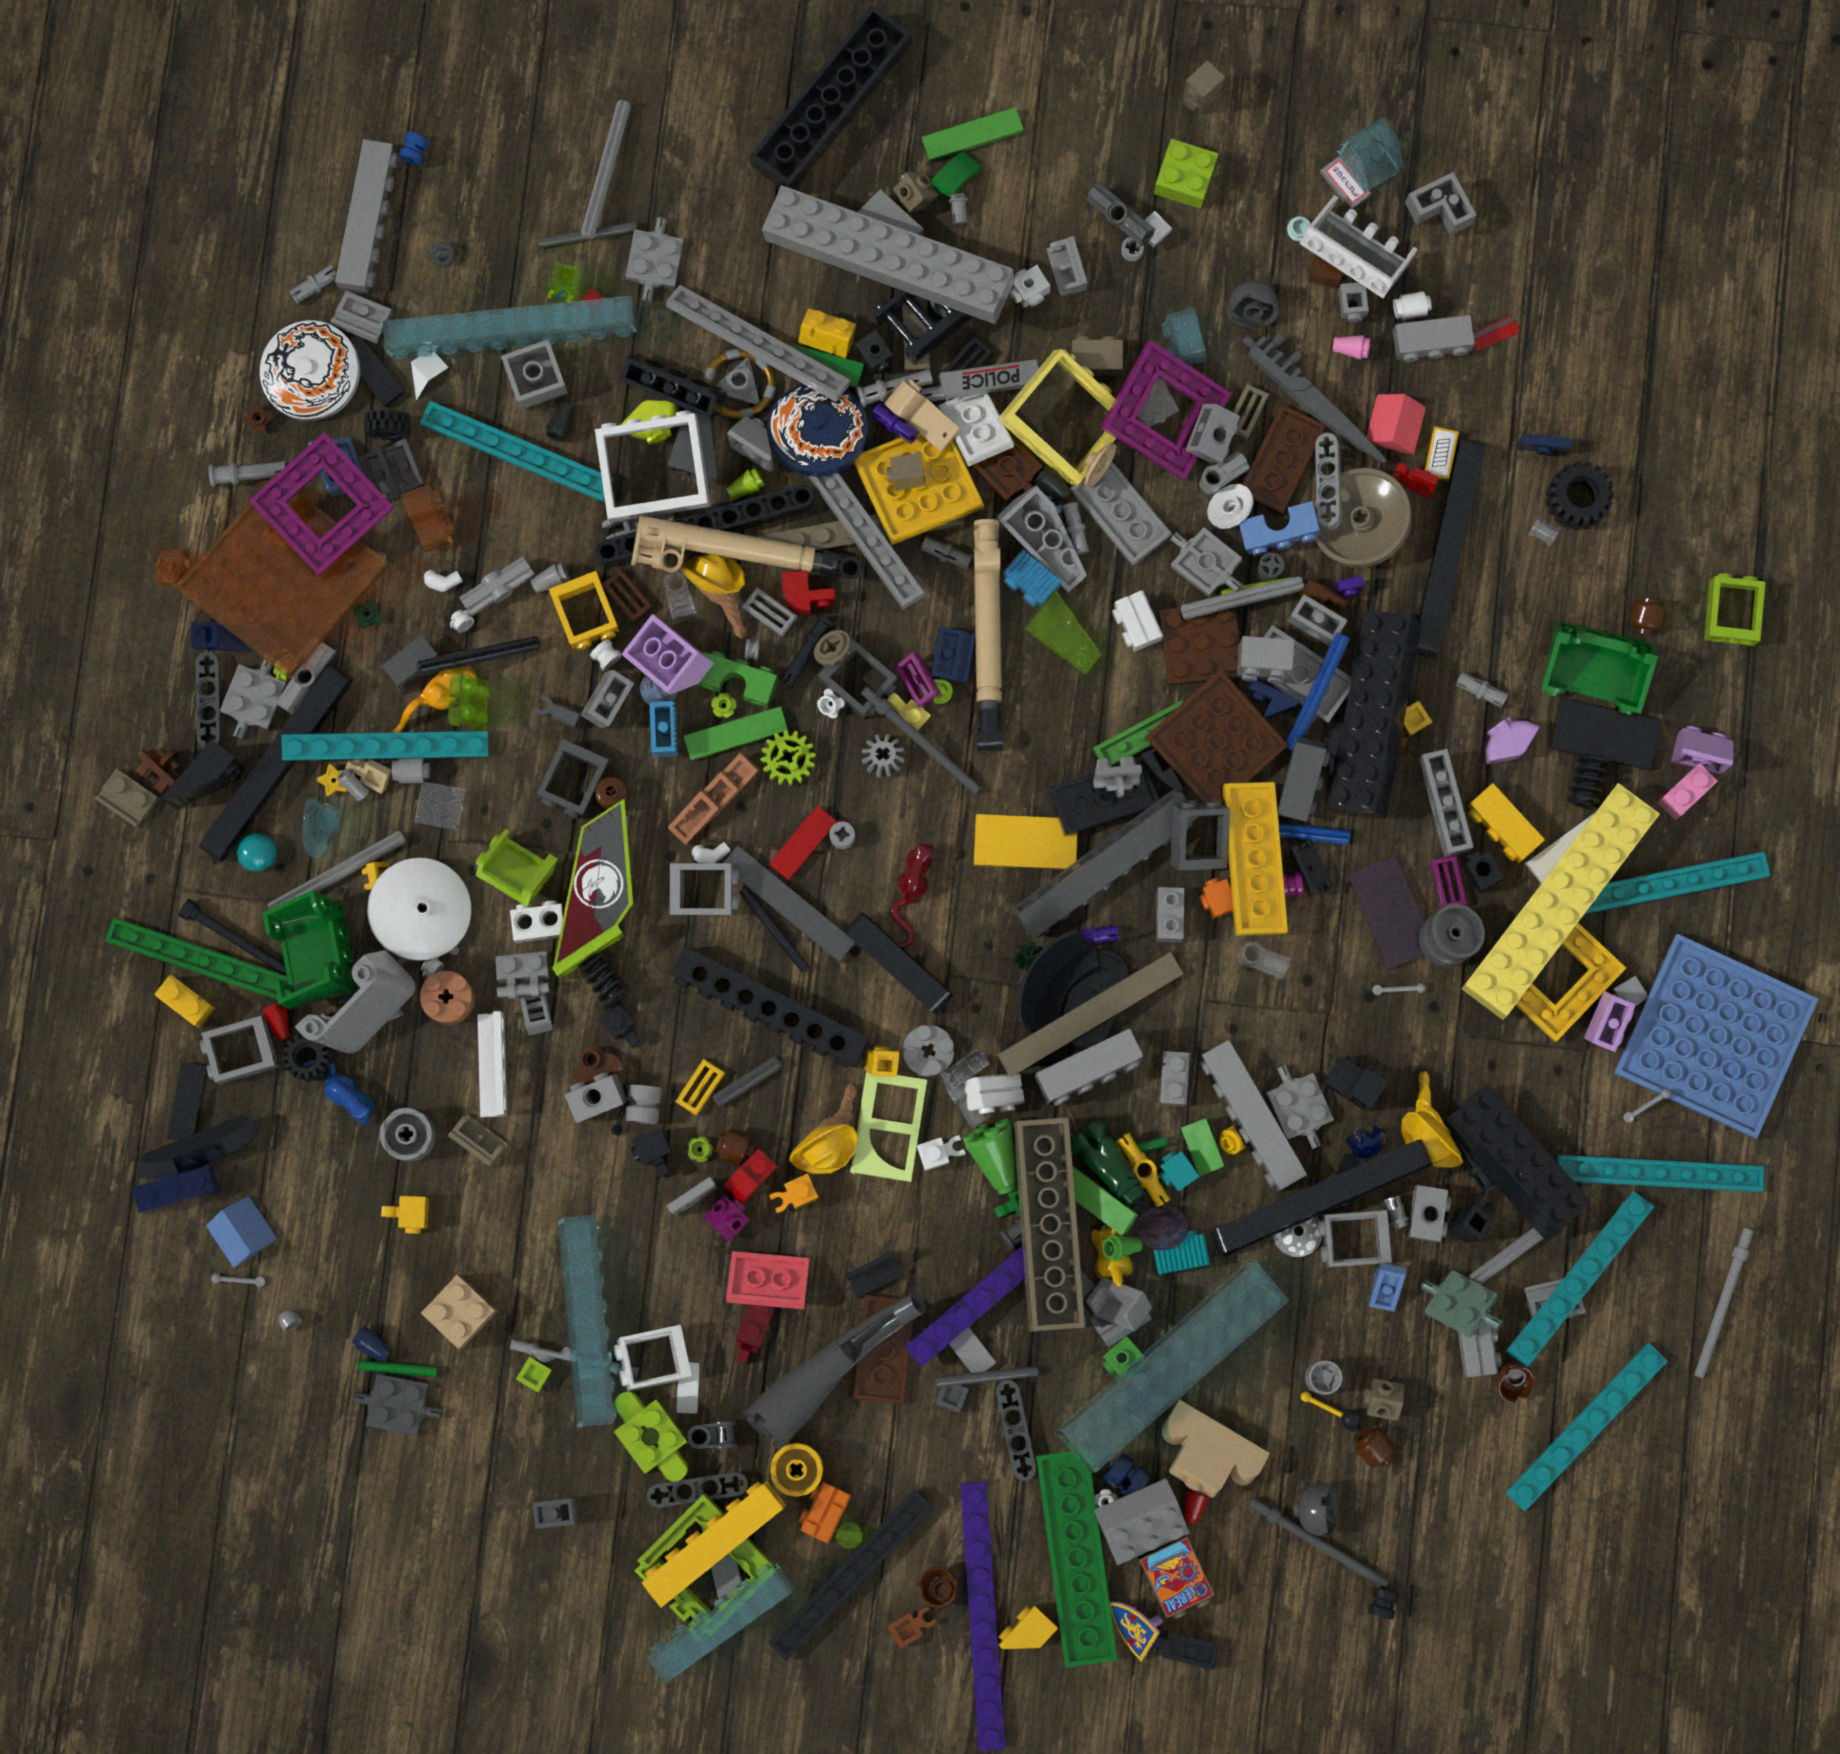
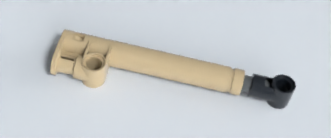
[631,515,862,579]
[974,519,1003,751]

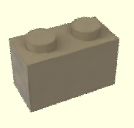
[1183,60,1225,114]
[1071,336,1123,376]

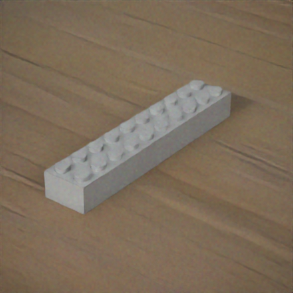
[762,185,1015,324]

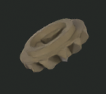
[814,630,853,667]

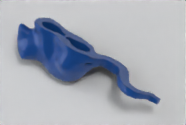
[288,1045,375,1126]

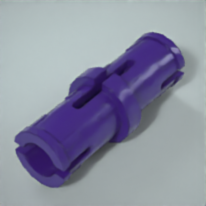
[872,404,919,444]

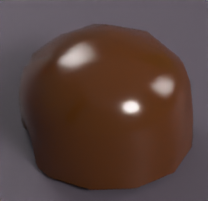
[1496,1362,1535,1404]
[918,1567,959,1608]

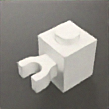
[917,1135,966,1172]

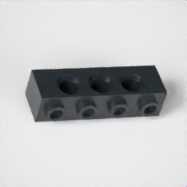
[620,353,727,419]

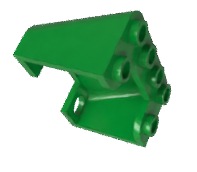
[262,890,358,1009]

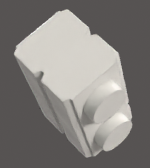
[1112,590,1163,652]
[964,1073,1024,1115]

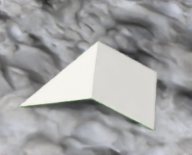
[411,349,449,401]

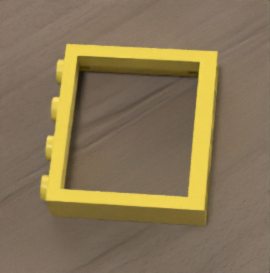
[998,349,1116,486]

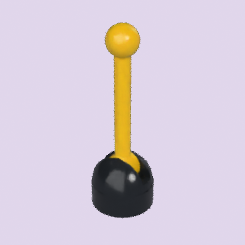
[1301,1392,1362,1432]

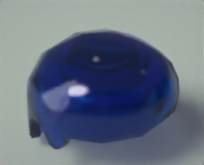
[1345,1126,1387,1158]

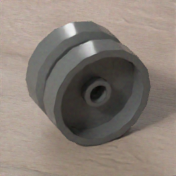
[1418,903,1485,968]

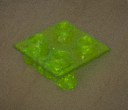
[448,672,489,731]

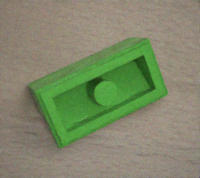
[1181,1118,1224,1176]

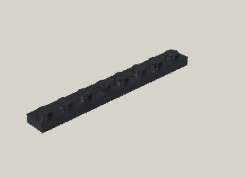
[768,1489,933,1661]

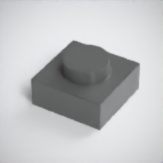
[935,1385,969,1413]

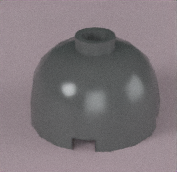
[1228,280,1279,328]
[1294,1483,1338,1537]

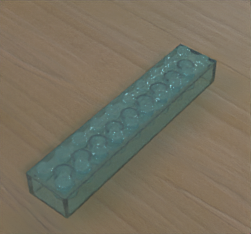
[1056,1261,1289,1473]

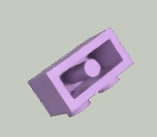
[1584,991,1636,1052]

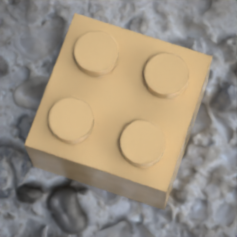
[421,1275,498,1349]

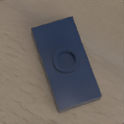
[1517,434,1572,456]

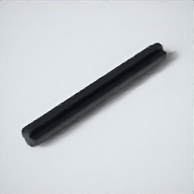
[417,636,540,675]

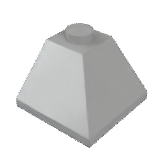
[727,416,774,474]

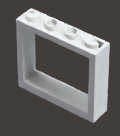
[595,411,711,523]

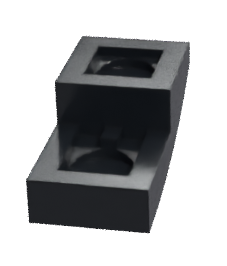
[1141,750,1185,792]

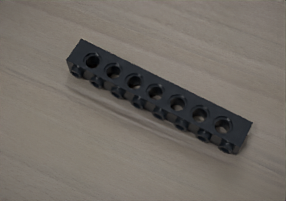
[671,946,869,1069]

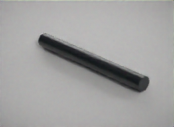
[739,887,810,973]

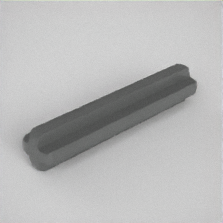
[713,1056,782,1107]

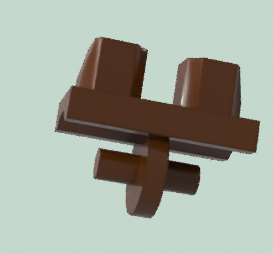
[136,748,181,794]

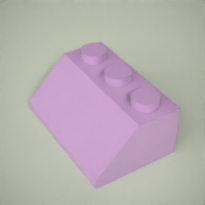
[622,614,714,695]

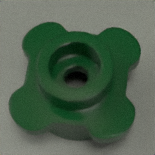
[353,599,382,629]

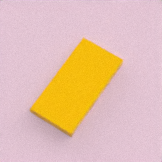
[974,814,1077,870]

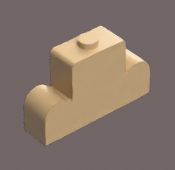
[1162,1399,1270,1498]

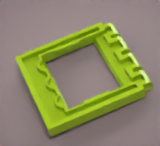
[635,1493,778,1639]

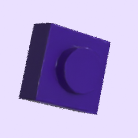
[1335,576,1364,598]

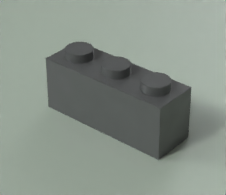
[1277,736,1330,822]

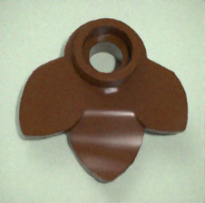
[575,1046,623,1085]

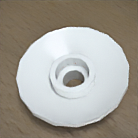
[1207,484,1254,529]

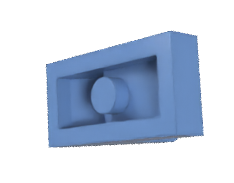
[1369,1263,1406,1312]

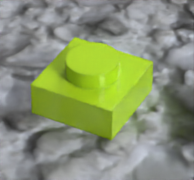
[516,1357,552,1393]

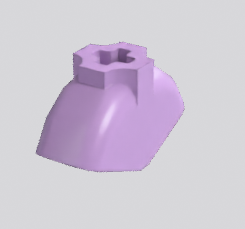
[1485,717,1540,764]

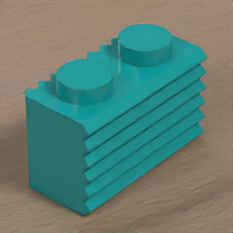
[1152,1230,1210,1275]

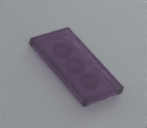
[1348,856,1424,969]

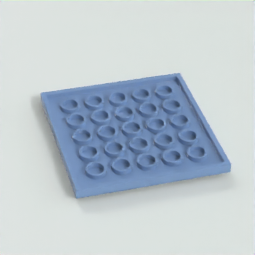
[1613,934,1818,1139]

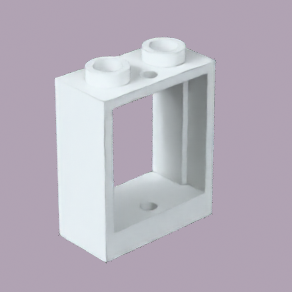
[614,1325,692,1392]

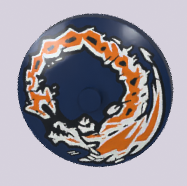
[767,384,868,477]

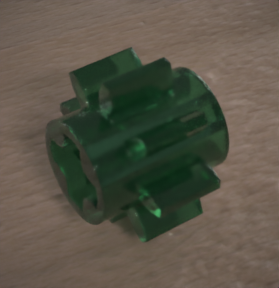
[1015,941,1043,972]

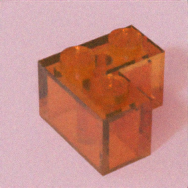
[401,484,455,553]

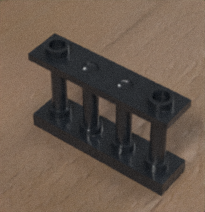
[874,290,974,365]

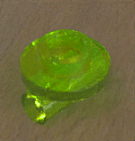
[835,1522,863,1549]

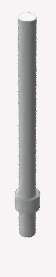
[1694,1228,1754,1379]

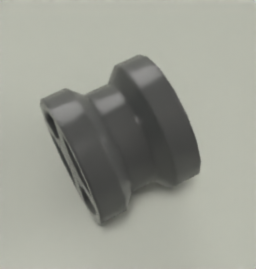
[1258,553,1284,581]

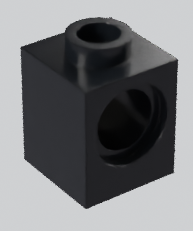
[1463,851,1504,893]

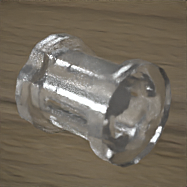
[1528,516,1561,548]

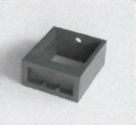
[818,638,898,719]
[536,739,611,819]
[1170,799,1230,871]

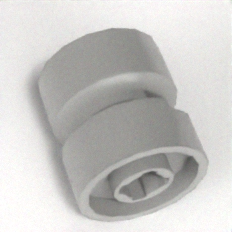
[625,1085,662,1125]
[1305,1360,1342,1395]

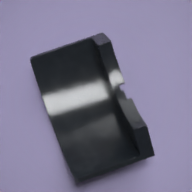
[1017,930,1102,1033]

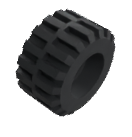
[1546,461,1614,530]

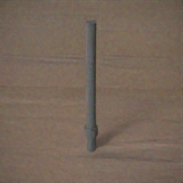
[861,686,981,794]
[1249,1497,1389,1589]

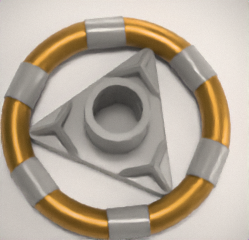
[703,348,776,420]

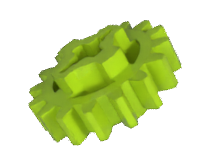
[760,730,816,786]

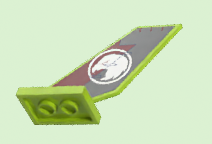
[552,799,633,979]

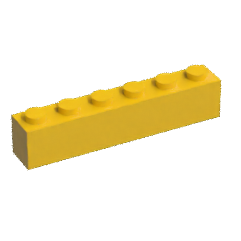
[642,1481,787,1608]

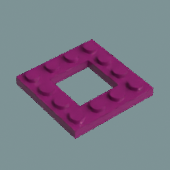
[1100,340,1232,480]
[249,432,394,576]

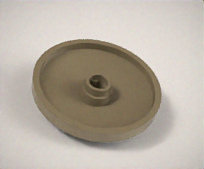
[1314,468,1412,568]

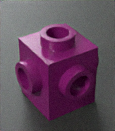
[703,1195,750,1242]

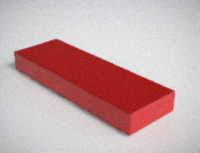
[769,805,837,881]

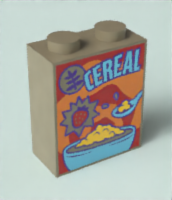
[1138,1536,1214,1620]

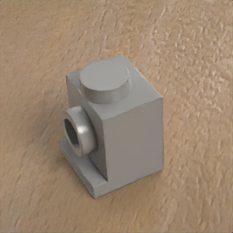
[1338,282,1369,323]

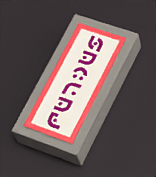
[1320,156,1371,210]

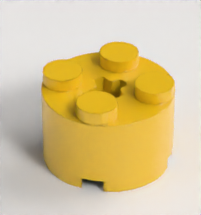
[770,1443,824,1497]

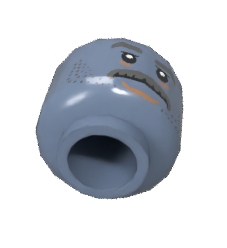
[640,675,677,705]

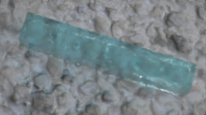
[647,1562,795,1684]

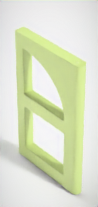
[850,1071,927,1182]

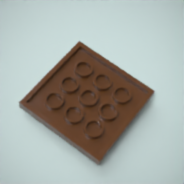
[1144,669,1288,804]

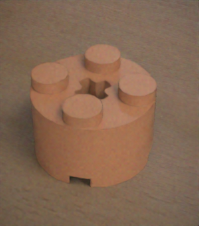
[420,971,476,1025]

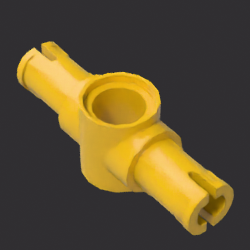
[1116,1133,1171,1207]

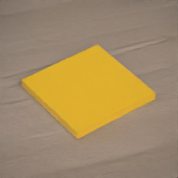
[854,433,984,545]

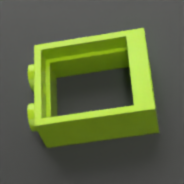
[1704,573,1765,646]

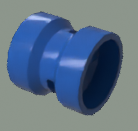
[398,132,430,166]

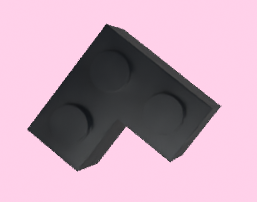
[1322,1055,1388,1112]

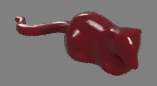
[891,843,934,948]

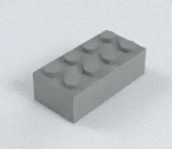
[1035,1029,1143,1107]

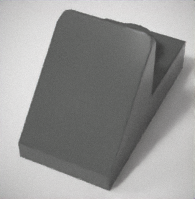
[533,1497,578,1529]

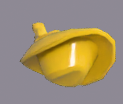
[1401,1071,1463,1168]

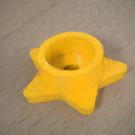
[317,764,348,797]

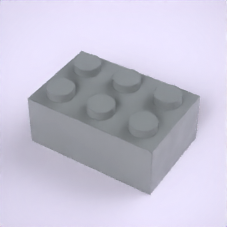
[1094,1479,1189,1565]

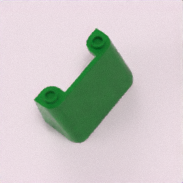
[1541,621,1658,715]

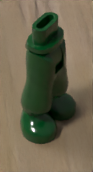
[1070,1119,1146,1206]

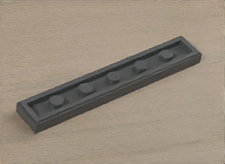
[723,846,856,963]

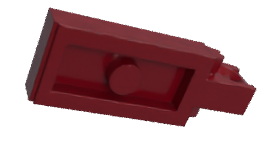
[735,1304,775,1364]

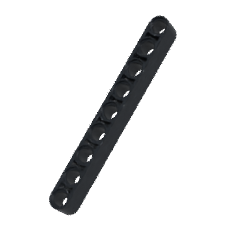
[1417,438,1485,658]
[596,484,814,567]
[199,664,353,862]
[1211,1139,1433,1257]

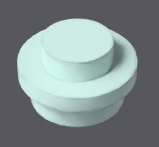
[1287,217,1311,242]

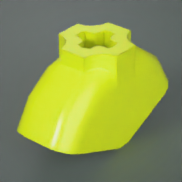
[621,400,680,444]

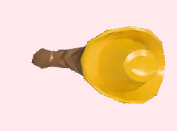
[680,554,747,639]
[789,1084,858,1174]

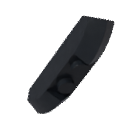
[138,1115,262,1179]

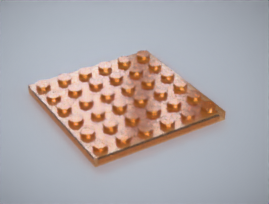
[175,474,390,679]

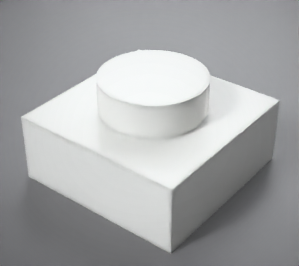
[1145,211,1172,248]

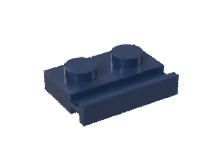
[930,626,975,684]

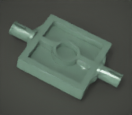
[1420,1270,1503,1338]

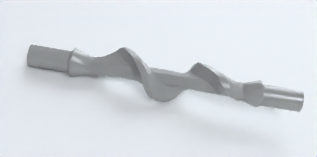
[510,1339,639,1378]

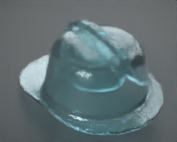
[303,798,340,858]

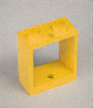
[549,571,620,650]

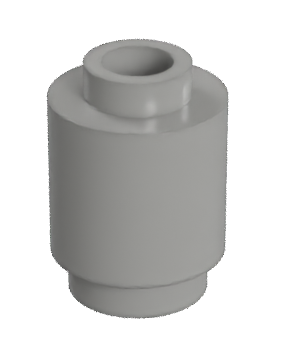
[392,758,430,783]

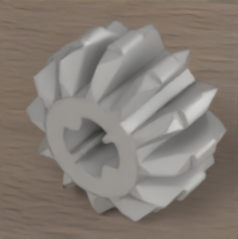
[862,734,904,777]

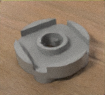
[903,1025,954,1077]

